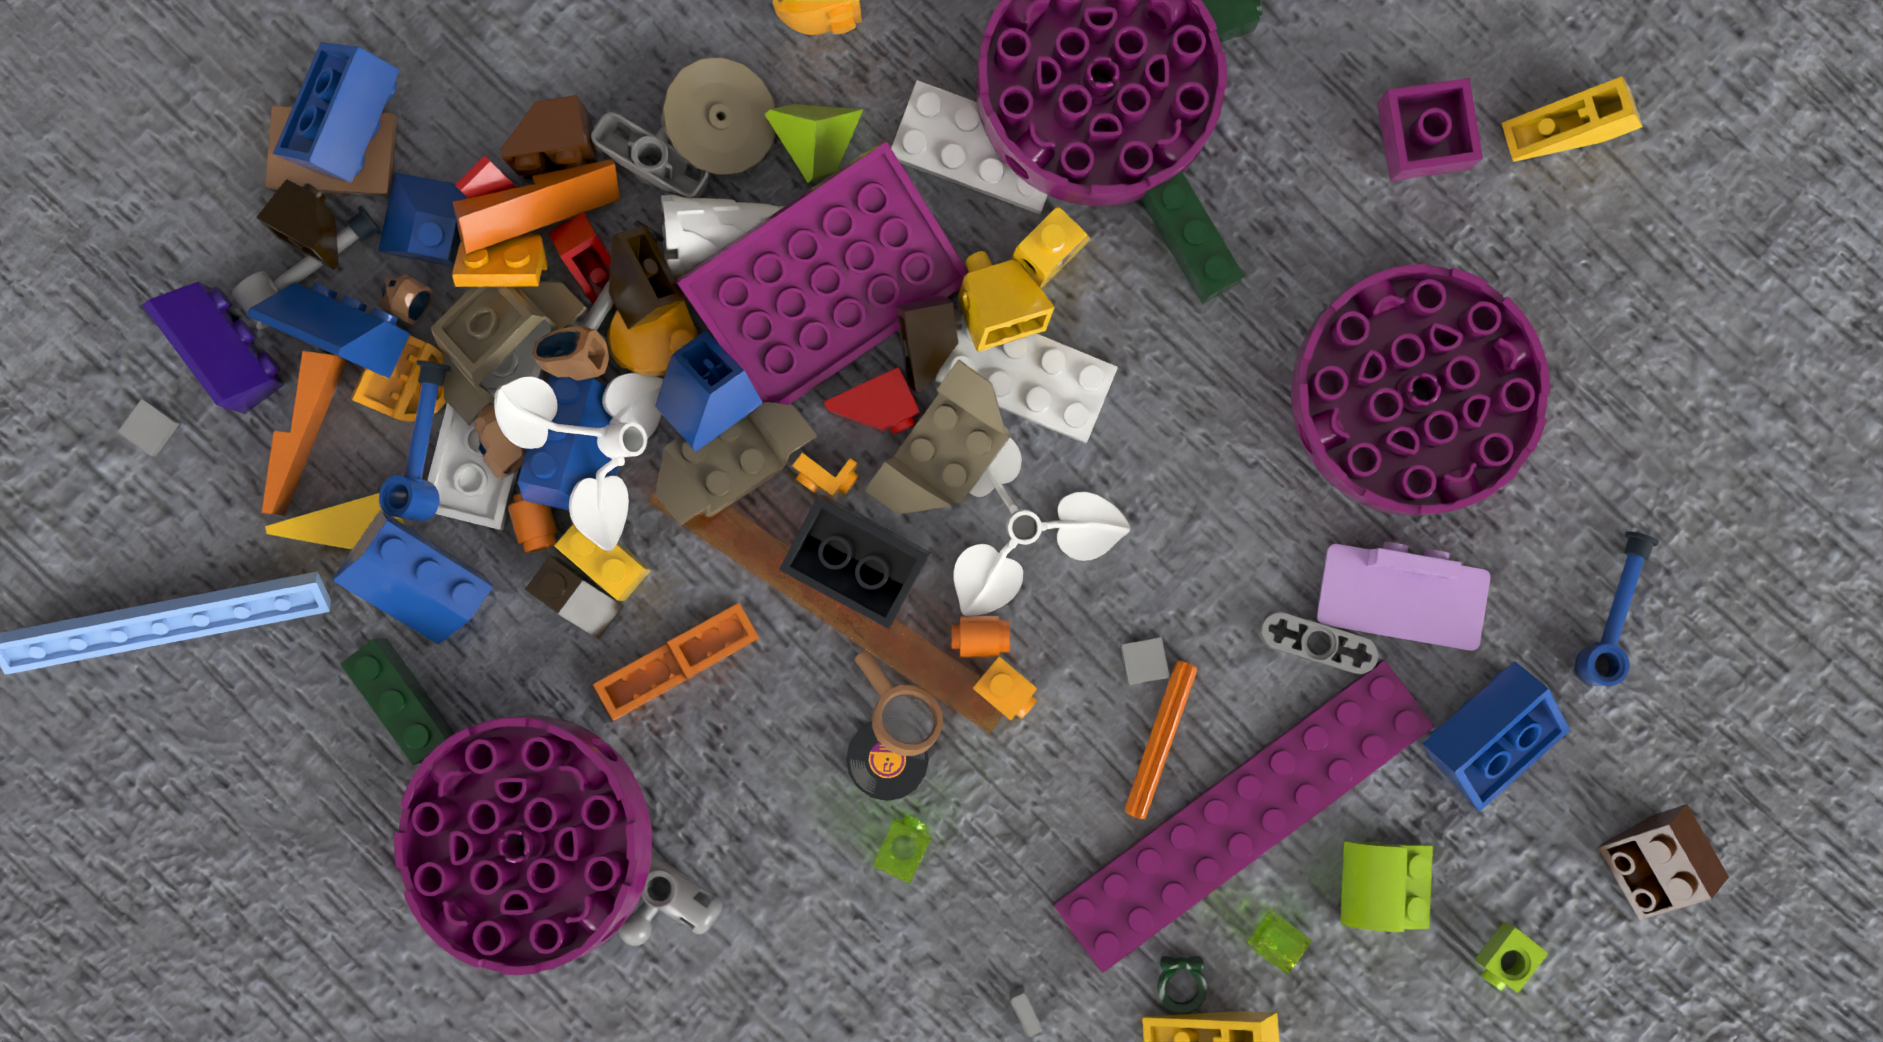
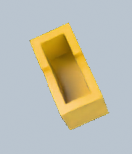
[554,523,651,601]

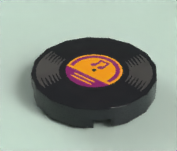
[846,717,929,801]

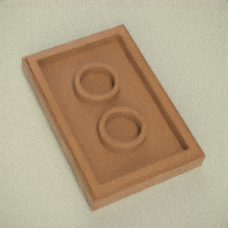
[265,106,397,197]

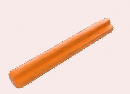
[1124,660,1197,819]

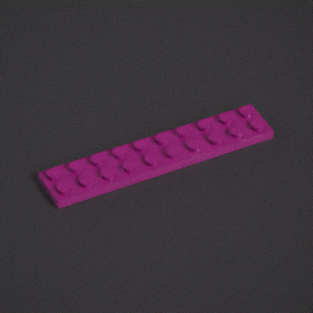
[1052,660,1434,973]

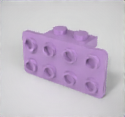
[1316,542,1491,651]

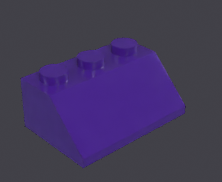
[142,282,284,414]

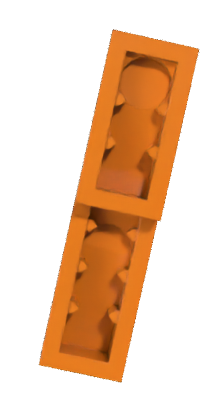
[453,159,620,254]
[261,351,347,516]
[591,603,759,723]

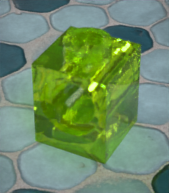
[872,814,932,884]
[1246,909,1312,975]

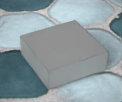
[118,399,180,457]
[1120,637,1170,685]
[1009,985,1043,1037]

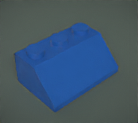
[273,42,400,183]
[246,283,410,379]
[518,374,620,510]
[332,510,493,644]
[1422,661,1570,812]

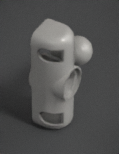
[591,112,709,198]
[619,853,722,946]

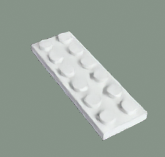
[427,320,555,530]

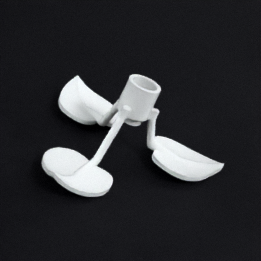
[494,373,664,551]
[953,438,1131,616]

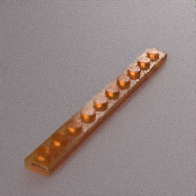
[648,491,1003,734]

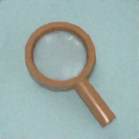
[854,650,943,756]

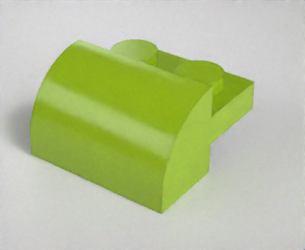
[1340,841,1433,932]

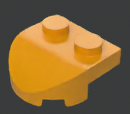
[772,0,862,35]
[452,233,548,287]
[607,300,699,378]
[351,335,446,422]

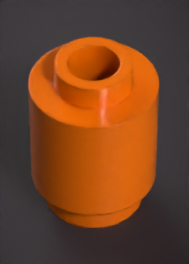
[507,493,558,554]
[951,616,1010,657]

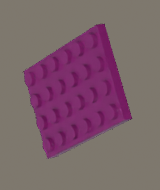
[676,140,969,405]

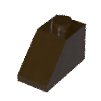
[256,179,339,270]
[609,225,685,329]
[896,297,962,393]
[525,556,624,639]

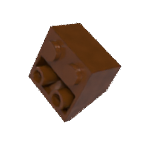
[500,95,598,180]
[1598,804,1729,920]

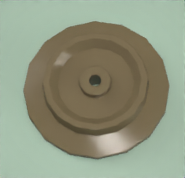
[662,57,775,176]

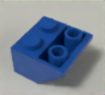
[655,331,763,452]

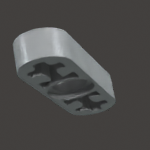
[1259,612,1378,674]

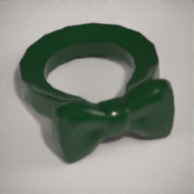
[1157,956,1208,1014]

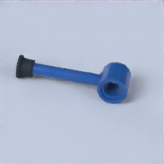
[379,360,451,522]
[1575,531,1659,686]

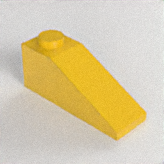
[1501,76,1643,162]
[265,493,405,549]
[1142,1011,1279,1042]

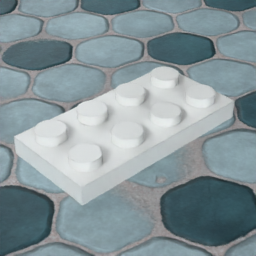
[891,80,1048,215]
[935,315,1118,444]

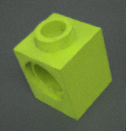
[1474,922,1549,993]

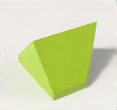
[765,104,864,183]

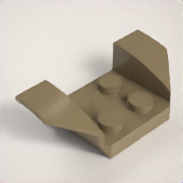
[430,281,587,426]
[865,359,1011,514]
[655,402,817,526]

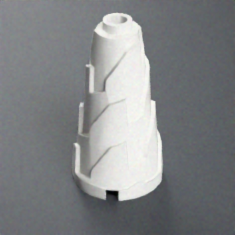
[661,195,785,278]

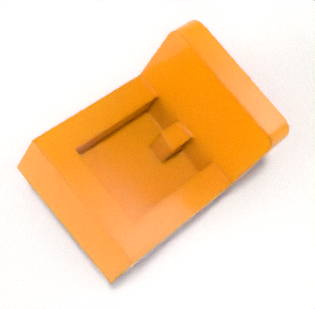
[792,453,859,498]
[972,656,1037,721]

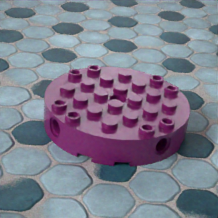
[975,0,1227,206]
[1291,264,1550,516]
[394,715,652,975]

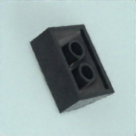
[779,495,931,629]

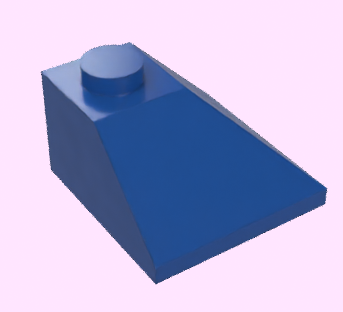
[378,172,468,267]

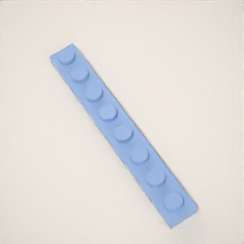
[0,571,331,675]

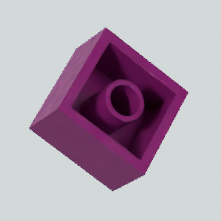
[1377,78,1483,182]

